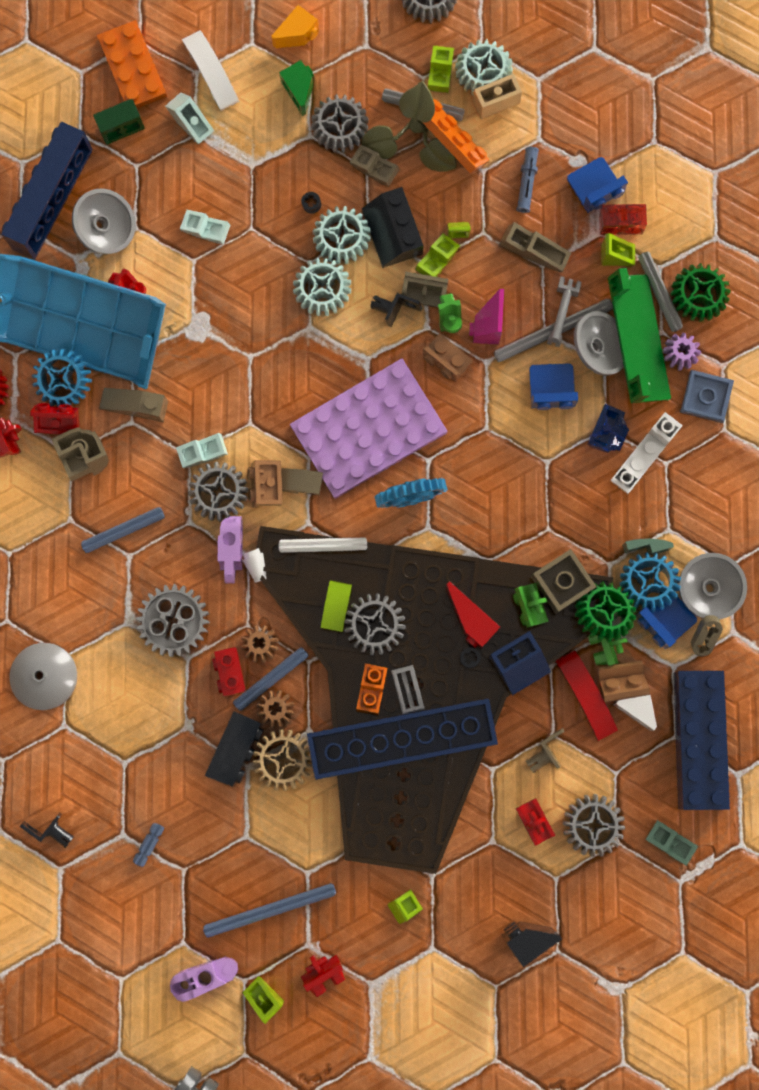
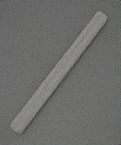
[494,298,613,362]

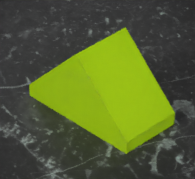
[601,233,635,266]
[243,976,284,1024]

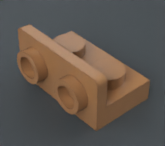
[423,333,473,382]
[248,460,283,508]
[598,661,649,702]

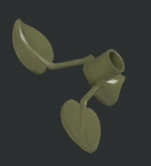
[361,81,457,172]

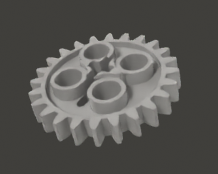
[136,584,210,657]

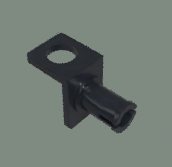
[370,293,423,327]
[20,812,74,848]

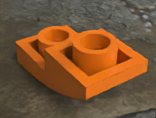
[356,663,387,716]

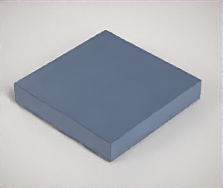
[680,370,734,423]

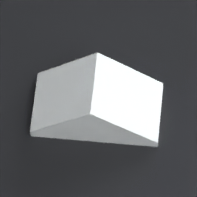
[613,695,657,731]

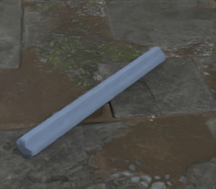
[203,883,336,938]

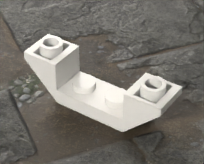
[610,412,683,494]

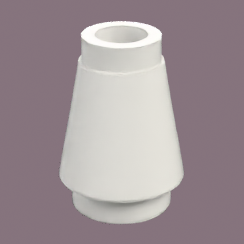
[242,548,267,583]

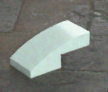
[180,210,231,245]
[176,433,228,468]

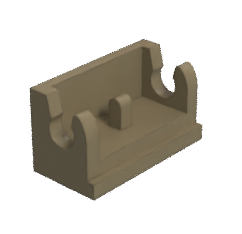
[402,272,449,308]

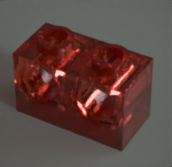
[599,204,647,235]

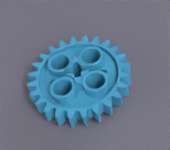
[374,478,448,508]

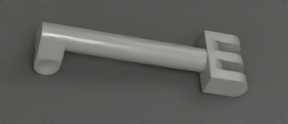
[547,276,582,347]

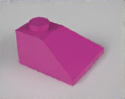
[469,289,504,345]

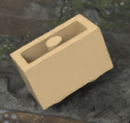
[473,74,522,119]

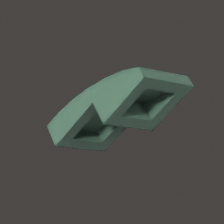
[622,539,674,556]
[646,820,698,866]

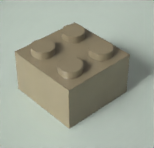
[531,549,597,614]

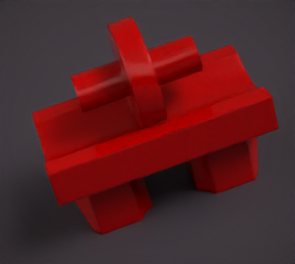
[108,269,146,294]
[0,418,22,458]
[515,798,556,846]
[301,954,345,997]

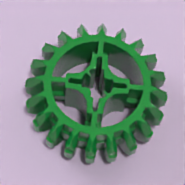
[671,263,731,322]
[575,581,636,643]

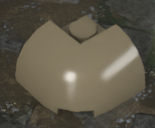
[51,427,109,481]

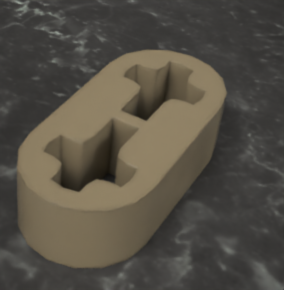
[691,615,722,657]

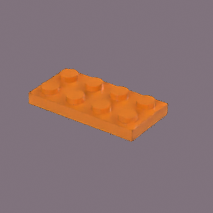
[97,20,168,108]
[422,99,490,174]

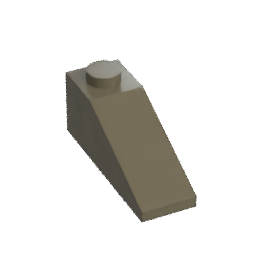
[99,388,168,422]

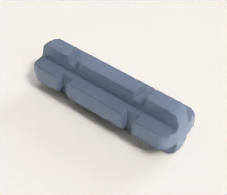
[133,823,164,867]

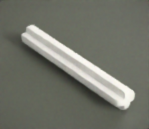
[279,537,367,553]

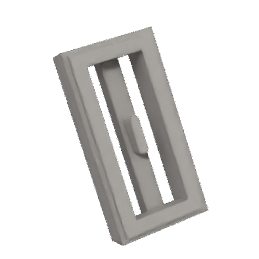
[391,665,425,715]

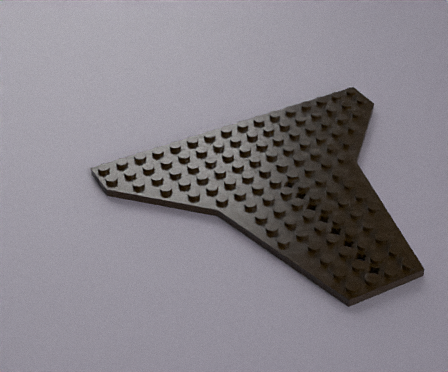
[256,526,613,874]

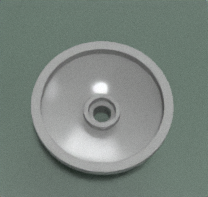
[72,189,136,255]
[574,311,624,376]
[679,553,747,620]
[9,643,77,710]

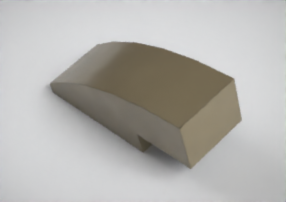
[499,222,571,272]

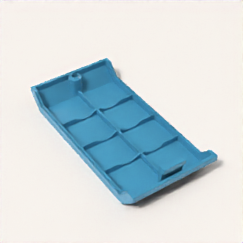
[0,254,166,389]

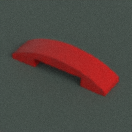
[555,651,618,741]

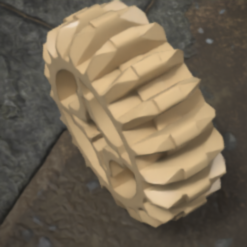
[252,729,313,791]

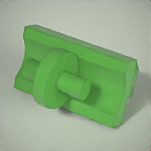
[438,293,462,333]
[513,583,548,628]
[588,635,628,666]

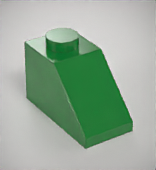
[279,60,314,116]

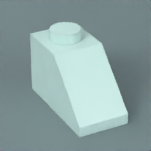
[165,92,214,144]

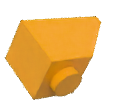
[271,5,319,49]

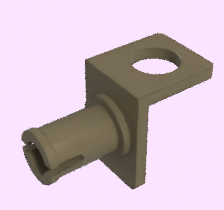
[526,728,565,773]

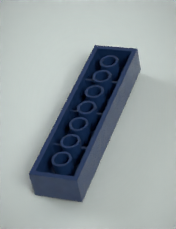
[307,698,498,780]

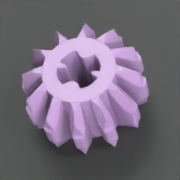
[663,333,701,371]

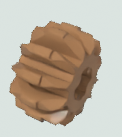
[241,625,279,663]
[257,690,295,728]

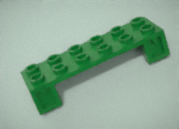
[608,268,671,403]

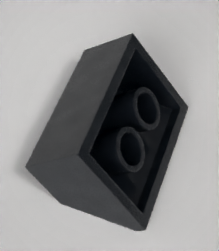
[362,187,424,268]
[205,711,264,787]
[501,921,562,967]

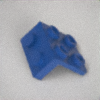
[567,157,628,213]
[529,364,578,410]
[636,593,697,649]

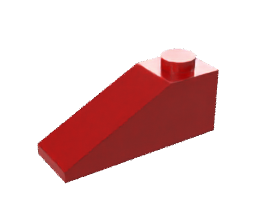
[446,581,500,648]

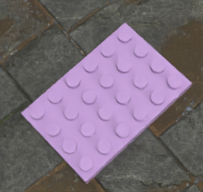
[290,358,448,499]

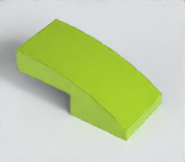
[428,46,454,93]
[415,233,460,277]
[320,580,352,632]

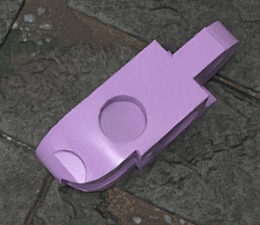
[218,516,243,584]
[170,956,238,1002]

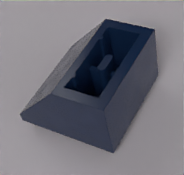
[489,631,551,695]

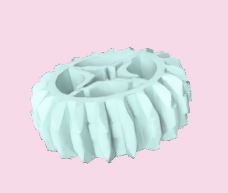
[455,39,513,96]
[313,206,371,265]
[293,258,351,317]

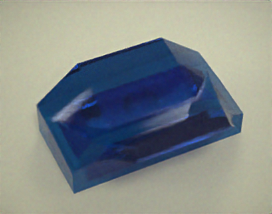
[587,404,629,453]

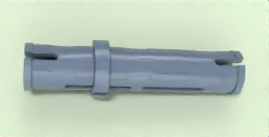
[516,147,539,213]

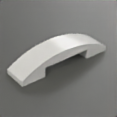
[182,30,239,111]

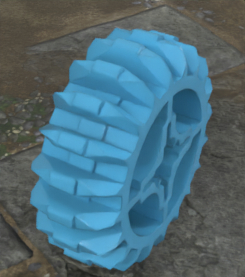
[32,348,92,407]
[620,552,681,612]

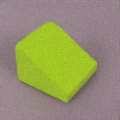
[447,222,470,239]
[388,890,423,924]

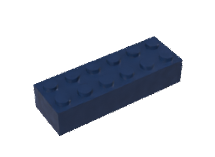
[1,121,93,260]
[673,671,730,810]

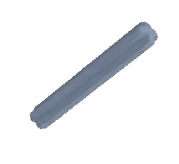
[81,507,165,553]
[233,647,308,711]

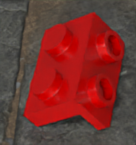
[30,403,79,435]
[212,647,246,697]

